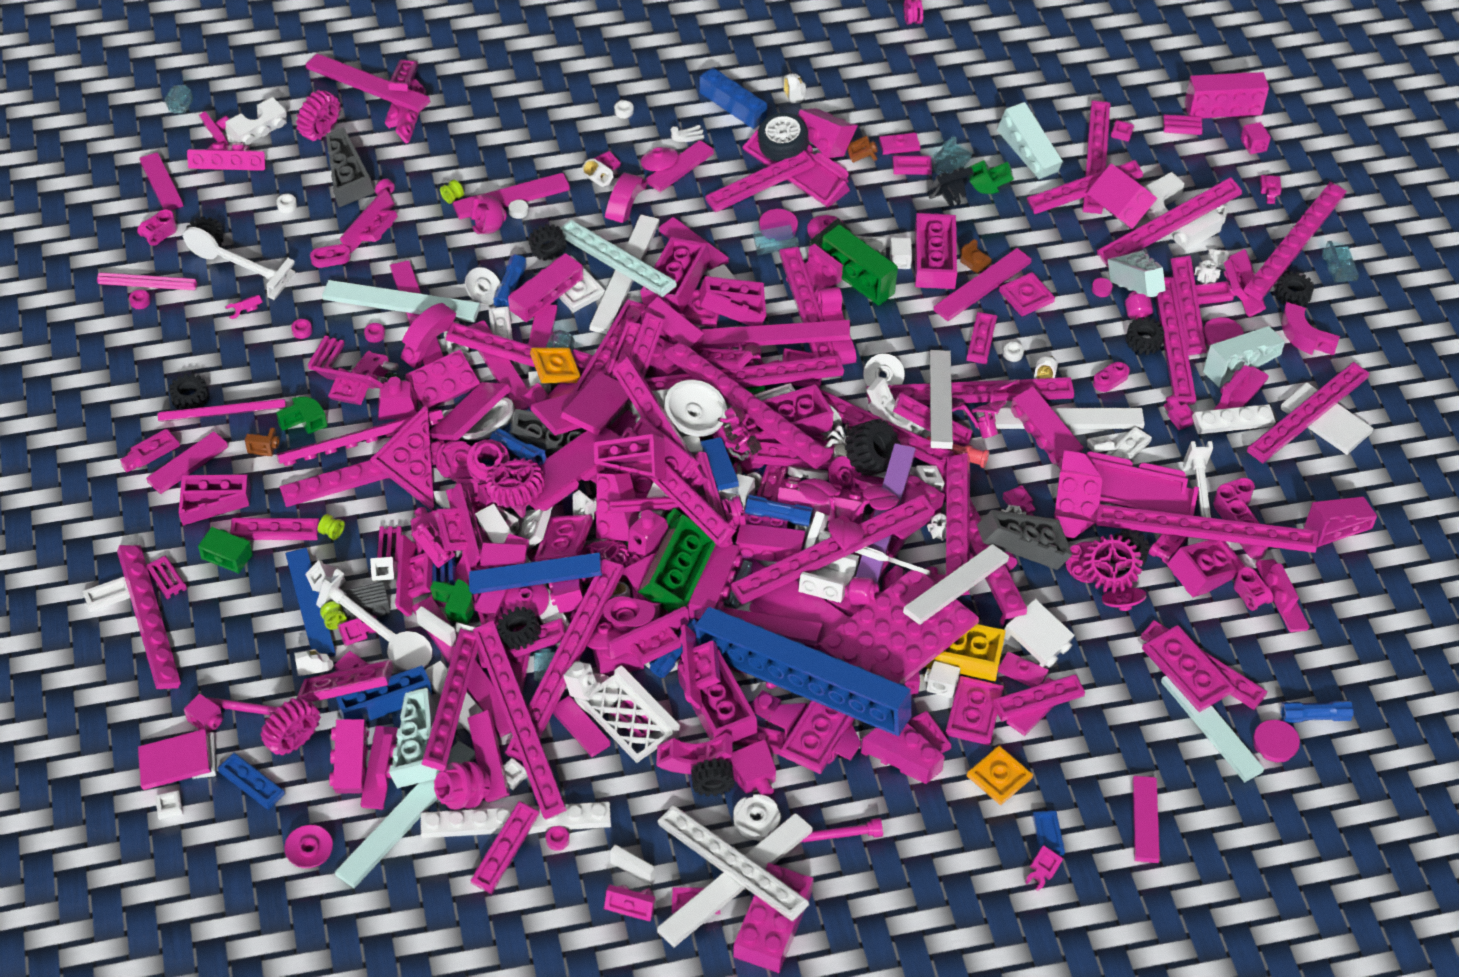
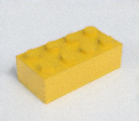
[925,624,1006,682]

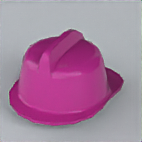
[603,596,656,632]

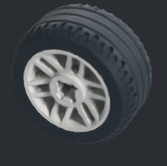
[758,113,809,162]

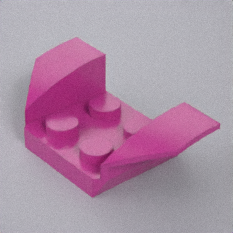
[1054,450,1103,538]
[769,703,861,764]

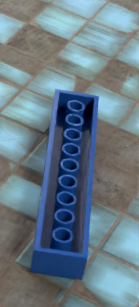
[695,607,911,737]

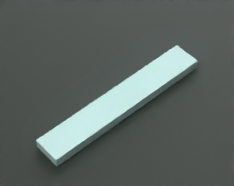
[1161,676,1264,783]

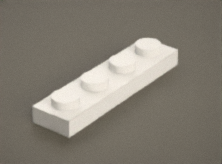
[1192,404,1276,434]

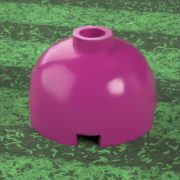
[471,195,506,235]

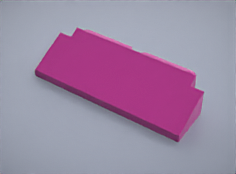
[742,128,850,208]
[511,428,620,518]
[1086,452,1199,516]
[749,564,849,651]

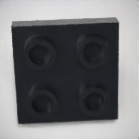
[927,167,974,208]

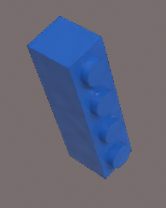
[700,67,767,129]
[336,665,433,722]

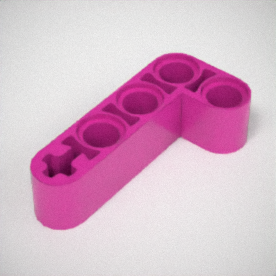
[817,287,856,365]
[1213,478,1268,560]

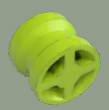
[440,179,464,204]
[318,514,345,540]
[320,601,347,630]

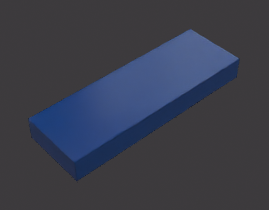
[700,437,739,491]
[218,752,285,810]

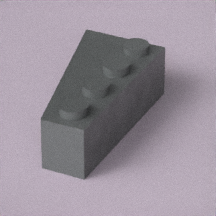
[326,127,375,207]
[509,409,587,456]
[977,510,1072,570]

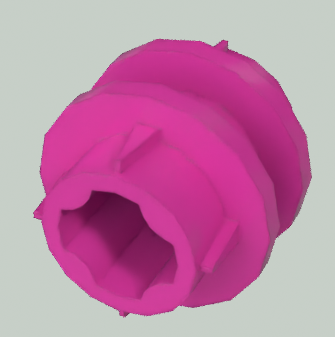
[467,439,510,484]
[434,761,490,810]

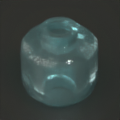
[165,85,193,113]
[546,330,575,353]

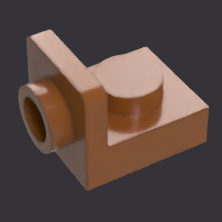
[847,136,878,163]
[960,239,992,274]
[245,428,280,457]

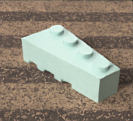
[997,102,1063,179]
[1108,250,1165,297]
[1203,326,1285,388]
[389,688,442,788]

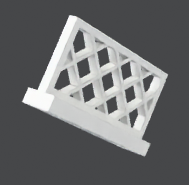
[579,665,680,763]

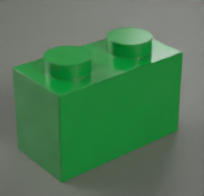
[198,527,253,574]

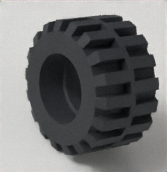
[845,419,901,476]

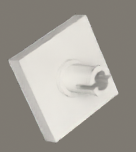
[518,506,553,551]

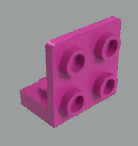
[786,244,843,293]

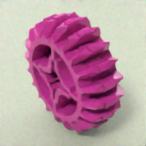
[296,90,341,141]
[486,458,545,508]
[1083,534,1143,594]
[581,539,630,584]
[260,697,321,755]

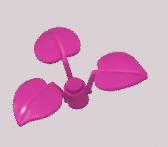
[952,379,1020,438]
[797,479,900,551]

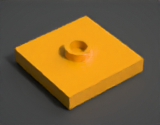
[530,348,581,383]
[967,746,1033,806]

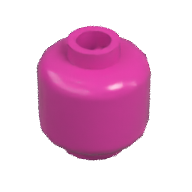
[1125,291,1153,321]
[845,577,879,606]

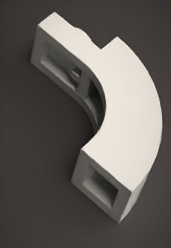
[867,377,925,435]

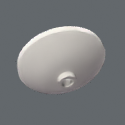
[664,380,727,436]
[461,398,515,440]

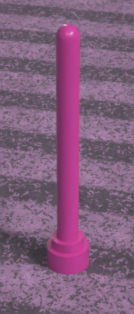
[800,818,883,843]

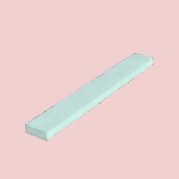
[560,220,677,297]
[322,280,481,323]
[335,741,476,888]

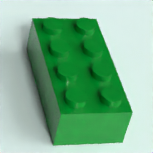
[822,225,898,306]
[638,514,716,613]

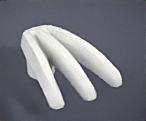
[671,125,704,142]

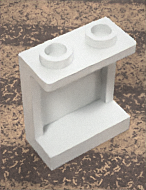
[799,554,859,603]
[1004,599,1075,668]

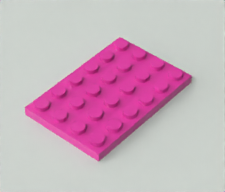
[818,569,979,684]

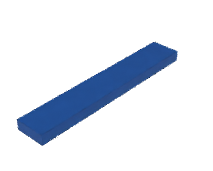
[285,548,336,657]
[469,552,602,594]

